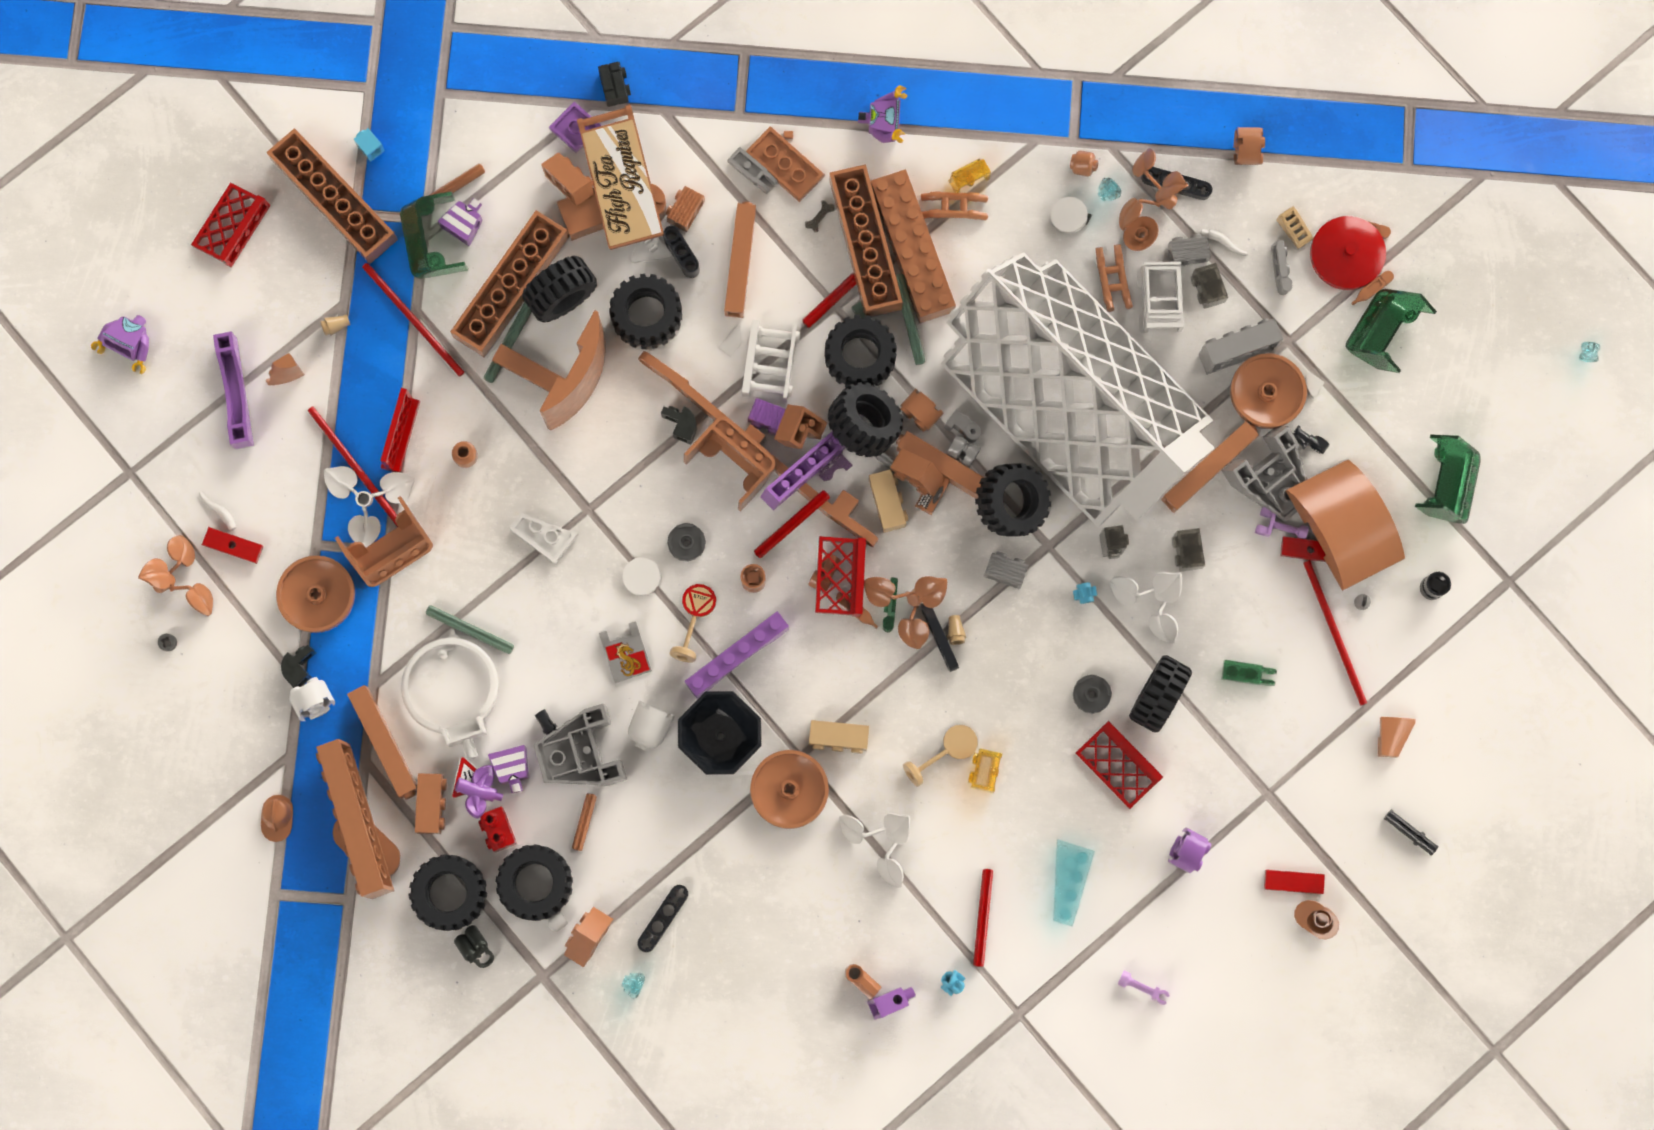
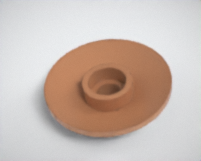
[1123,216,1159,251]

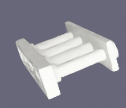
[742,319,800,403]

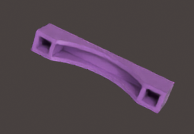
[213,331,254,449]
[685,611,789,699]

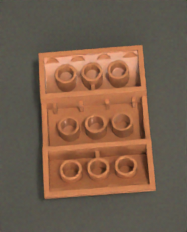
[539,310,606,430]
[1286,459,1405,591]

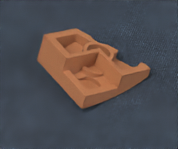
[265,353,305,385]
[1378,717,1416,758]

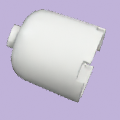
[628,701,675,750]

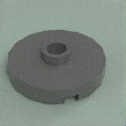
[667,523,706,562]
[1073,675,1112,714]

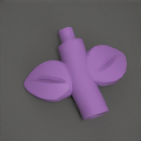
[455,765,503,819]

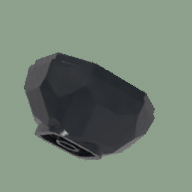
[678,691,762,775]

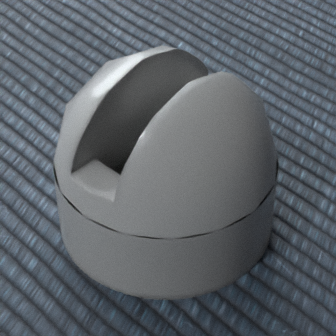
[1354,594,1371,610]

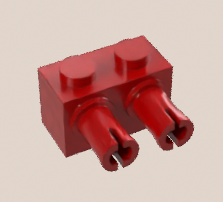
[478,806,517,853]

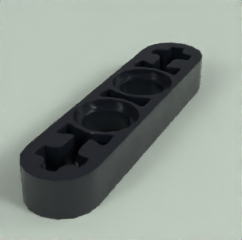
[1141,167,1213,200]
[920,603,959,672]
[637,885,689,952]

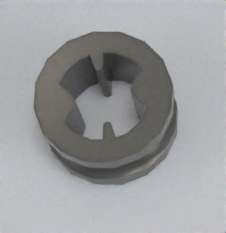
[157,633,177,651]

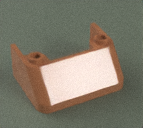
[684,417,776,512]
[335,496,433,587]

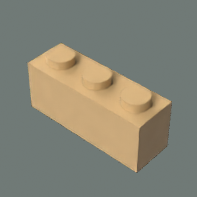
[868,469,908,533]
[809,720,869,754]

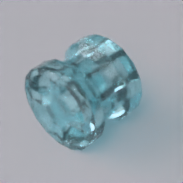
[1579,342,1601,362]

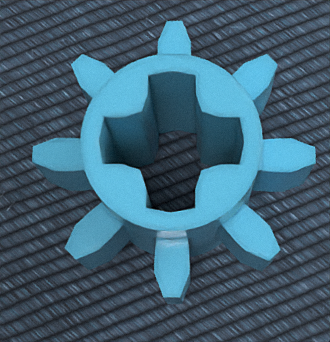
[1073,582,1097,604]
[941,970,965,996]

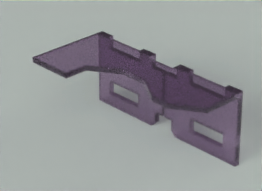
[818,451,853,481]

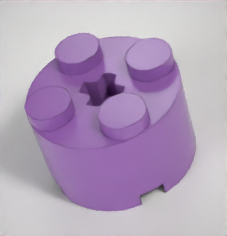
[1168,827,1212,873]

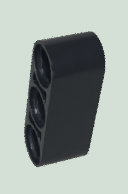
[663,226,700,278]

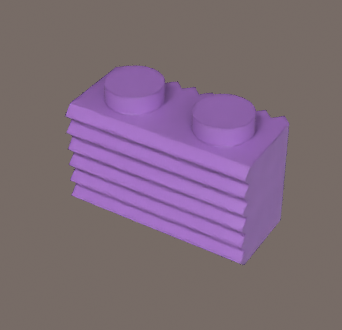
[748,398,786,436]

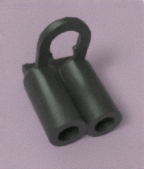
[454,925,494,968]

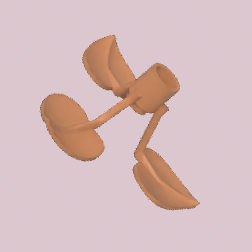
[1119,148,1188,231]
[138,535,213,616]
[864,576,947,649]

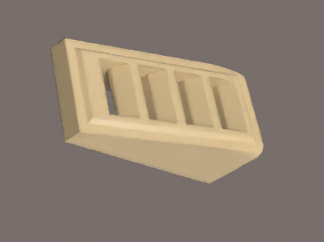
[1276,206,1314,249]

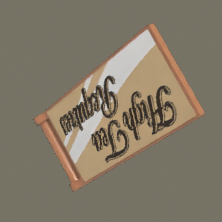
[577,104,664,250]

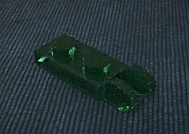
[882,577,898,633]
[1221,660,1277,686]

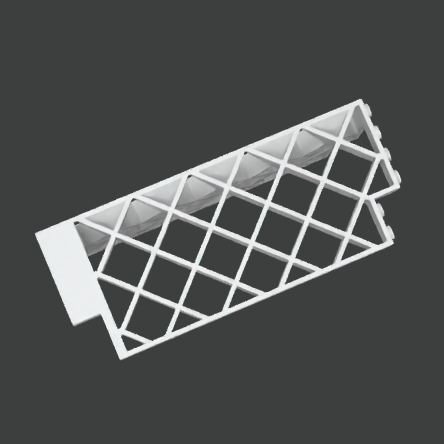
[941,253,1214,527]

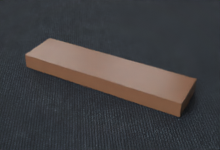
[492,344,565,392]

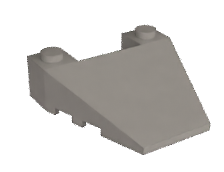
[1221,426,1307,521]
[534,704,627,786]

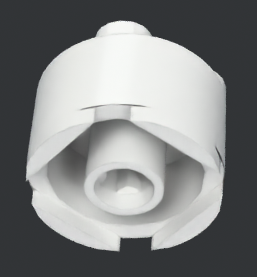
[289,677,335,721]

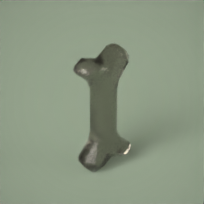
[805,200,835,232]

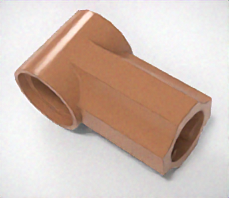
[808,552,841,592]
[845,964,882,1000]

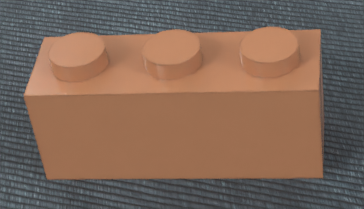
[541,152,594,206]
[415,773,447,834]

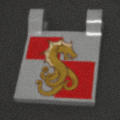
[599,621,652,683]

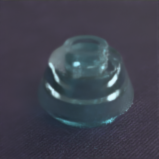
[1098,177,1122,202]
[621,973,645,999]

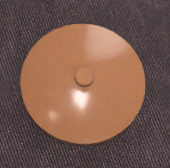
[1230,353,1307,429]
[276,556,355,633]
[750,750,829,829]

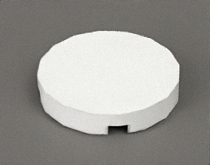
[1050,196,1088,234]
[622,557,661,596]

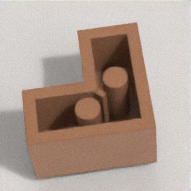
[774,404,827,449]
[890,448,945,497]
[564,907,613,967]

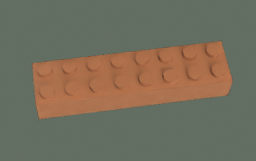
[266,128,398,264]
[829,164,903,317]
[871,169,956,324]
[450,210,569,358]
[316,739,395,899]

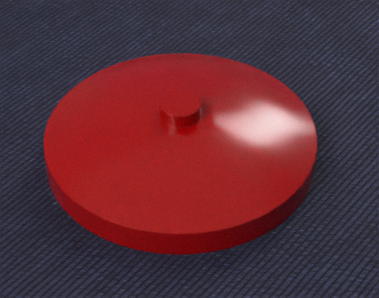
[1310,216,1386,290]

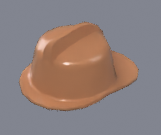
[261,795,293,842]
[1294,900,1339,940]

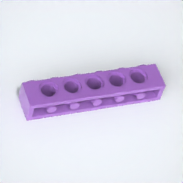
[760,431,846,511]

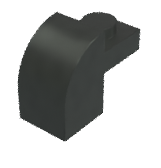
[661,406,697,445]
[281,645,316,688]

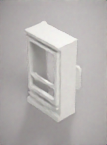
[1137,262,1184,333]

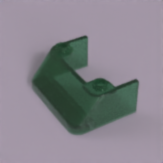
[400,191,468,279]
[1345,289,1437,373]
[1415,434,1481,524]

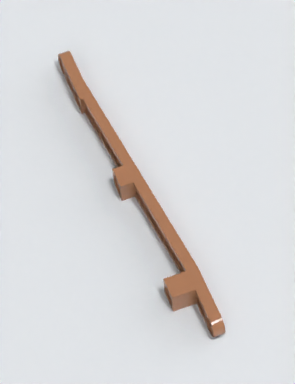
[638,351,879,547]

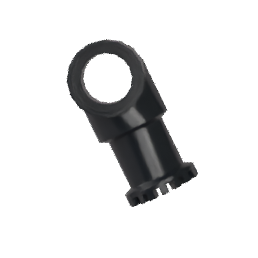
[1293,425,1329,454]

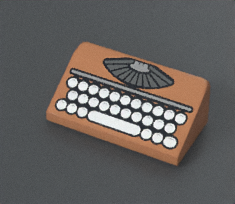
[915,478,950,515]

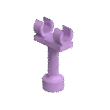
[1255,507,1309,539]
[1118,970,1170,1005]

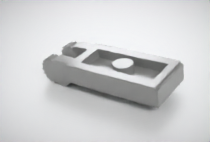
[727,147,778,194]
[1271,240,1293,296]

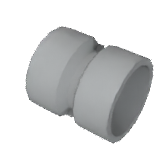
[946,435,981,468]

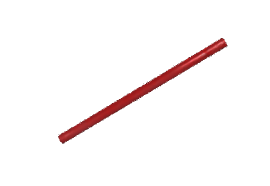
[362,263,465,377]
[307,406,398,527]
[1303,560,1367,706]

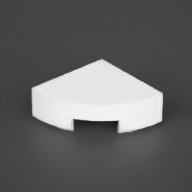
[1305,372,1325,398]

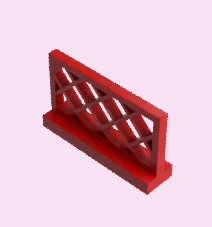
[191,182,271,268]
[380,388,420,472]
[815,536,866,617]
[1076,721,1163,809]

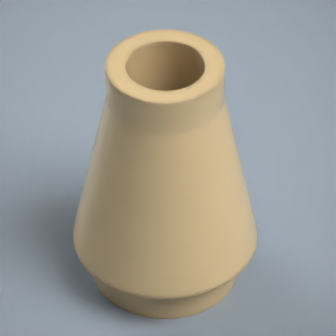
[320,315,350,336]
[947,615,966,645]

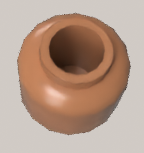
[1070,151,1099,177]
[452,441,478,468]

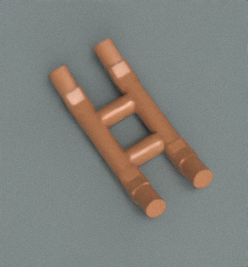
[921,191,988,221]
[1095,244,1133,312]

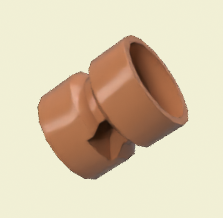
[740,564,766,593]

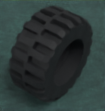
[523,255,597,323]
[609,273,682,350]
[824,315,897,388]
[828,382,903,457]
[975,463,1052,537]
[1129,655,1192,733]
[495,844,573,921]
[409,854,487,931]

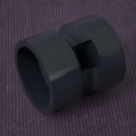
[1420,571,1451,600]

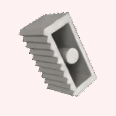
[1168,234,1211,266]
[984,551,1029,589]

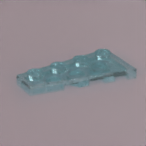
[1053,839,1095,927]

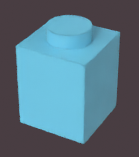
[354,128,385,162]

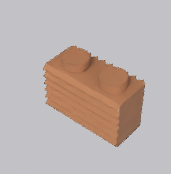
[665,186,705,232]

